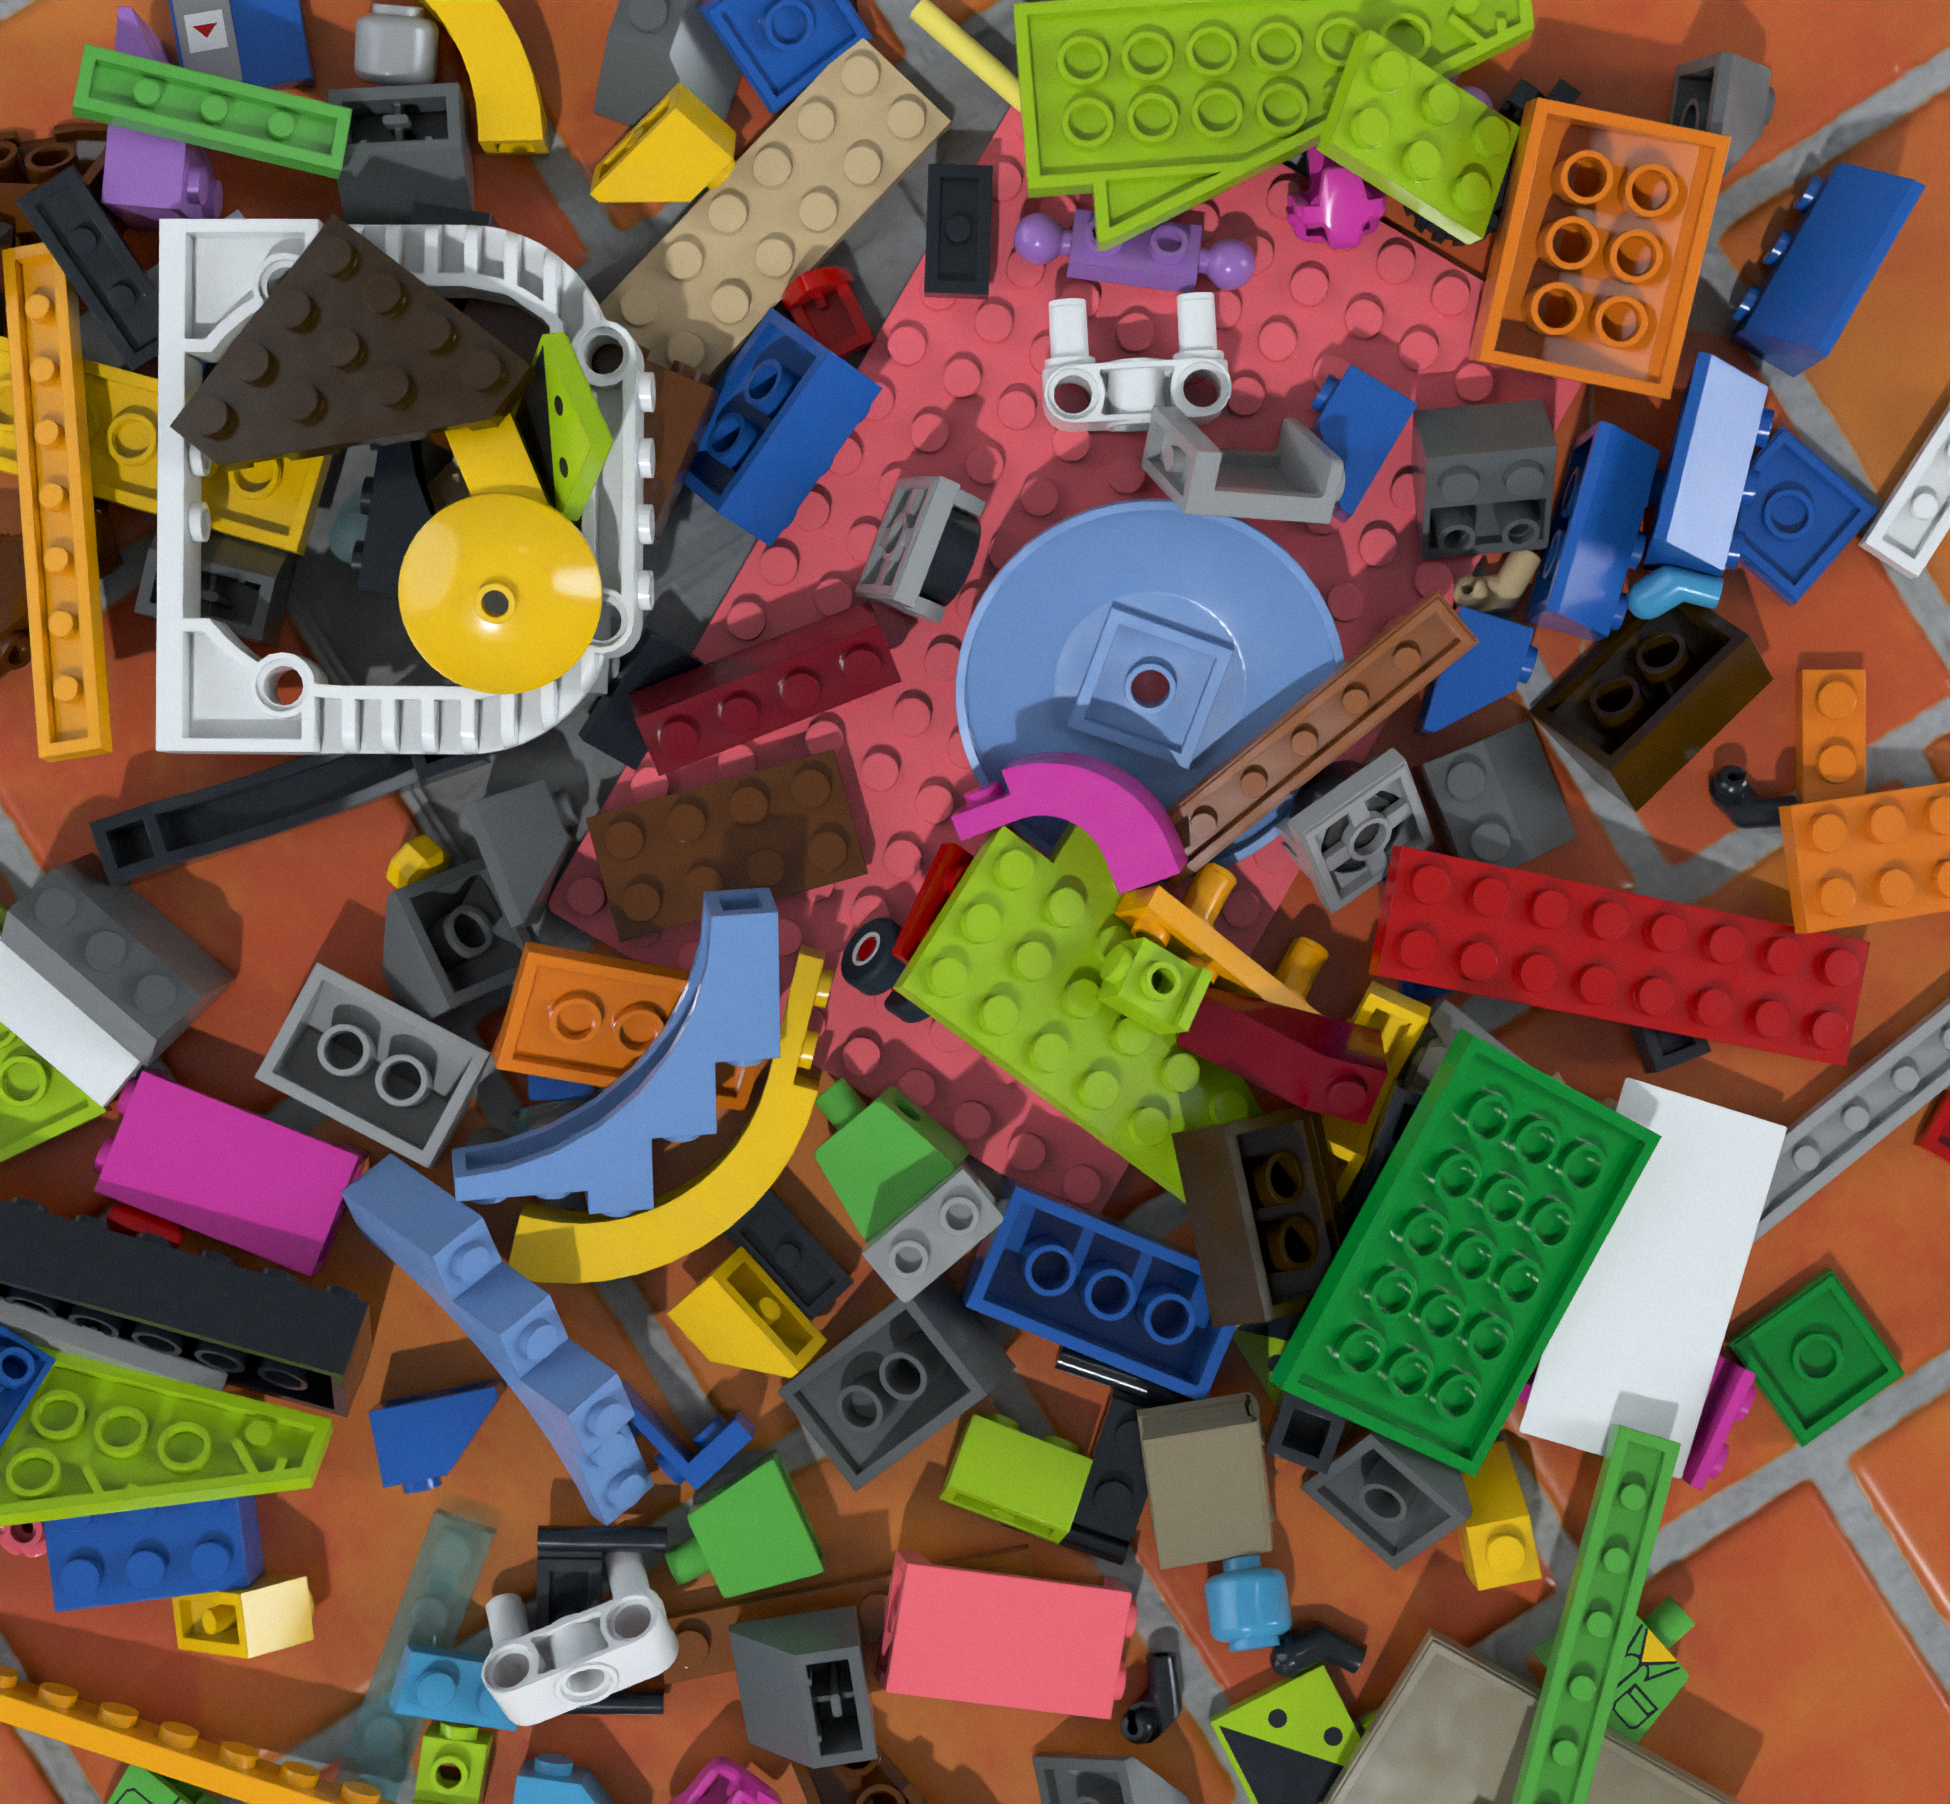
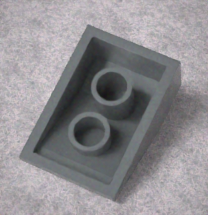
[777,1273,1016,1492]

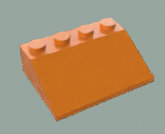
[1468,97,1732,399]

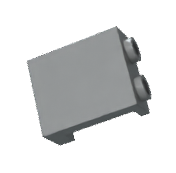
[1141,405,1345,524]
[862,1160,1003,1303]

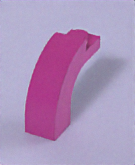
[951,752,1188,895]

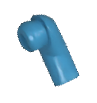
[1627,565,1724,620]

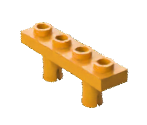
[1114,863,1329,1015]

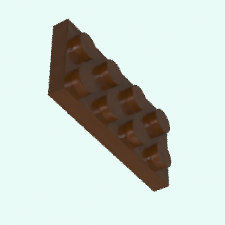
[586,750,868,942]

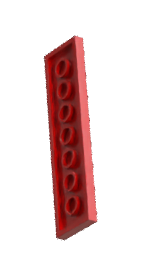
[1368,845,1870,1067]

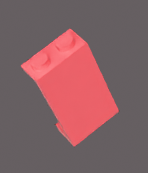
[874,1549,1137,1720]

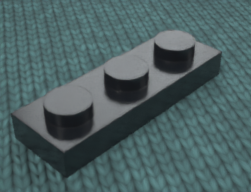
[15,164,159,371]

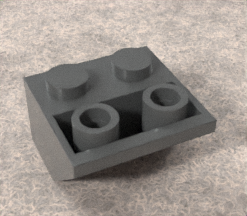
[328,83,475,225]
[1411,399,1557,560]
[134,530,298,647]
[729,1605,878,1769]

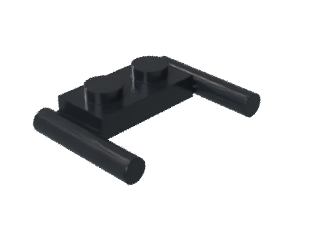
[1001,1345,1181,1566]
[536,1525,668,1715]

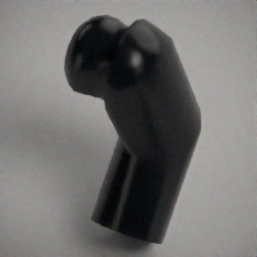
[1709,765,1798,829]
[1270,1621,1367,1678]
[1120,1651,1183,1745]

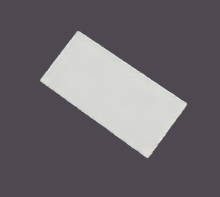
[1519,1078,1787,1479]

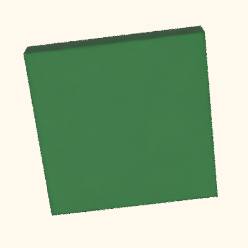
[1724,1268,1905,1447]

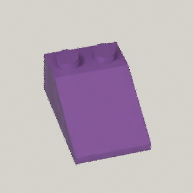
[101,6,223,233]

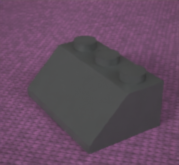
[0,853,236,1067]

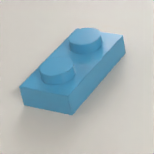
[389,1643,518,1732]

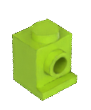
[1095,937,1214,1035]
[412,1720,494,1804]

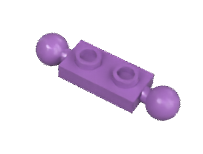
[1013,209,1255,293]

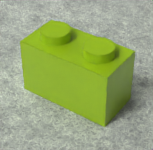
[939,1413,1093,1545]

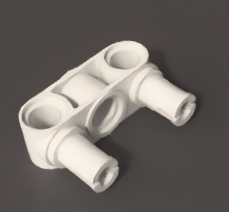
[1042,292,1232,432]
[481,1552,679,1726]

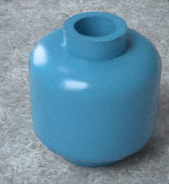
[1204,1555,1292,1652]

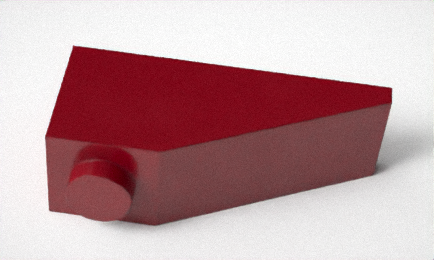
[1175,987,1388,1125]

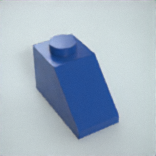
[1309,365,1418,523]
[1413,606,1538,736]
[369,1378,506,1494]

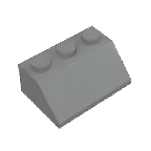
[254,962,491,1168]

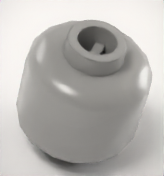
[354,3,439,87]

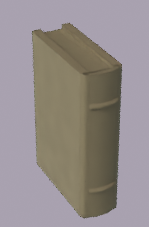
[1136,1392,1275,1570]

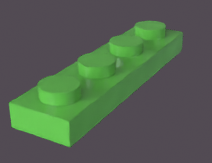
[72,44,352,180]

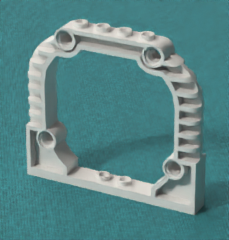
[156,219,656,755]

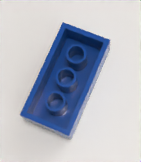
[960,1176,1237,1400]

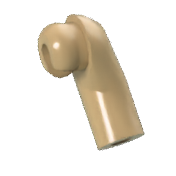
[1453,550,1541,615]

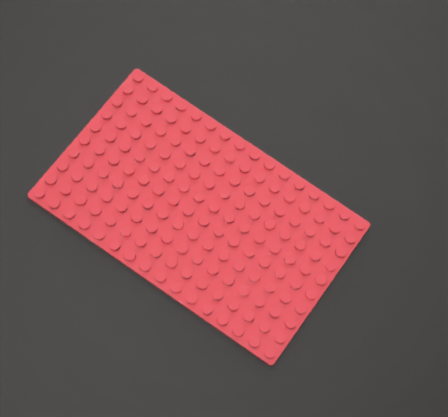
[548,106,1583,1214]

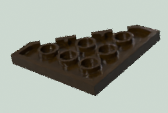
[170,214,539,471]

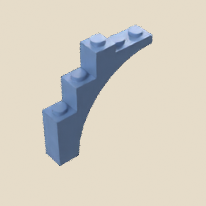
[451,888,780,1217]
[341,1153,654,1526]

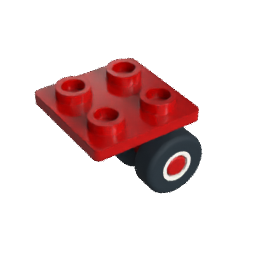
[841,842,974,1023]

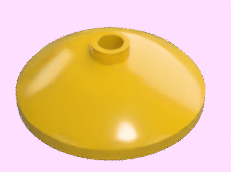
[398,492,603,695]

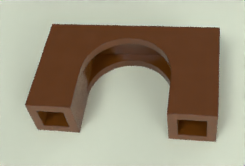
[424,298,720,540]

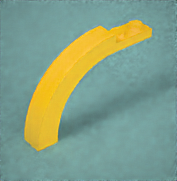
[416,0,550,156]
[508,945,835,1284]

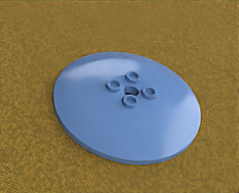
[956,498,1345,882]

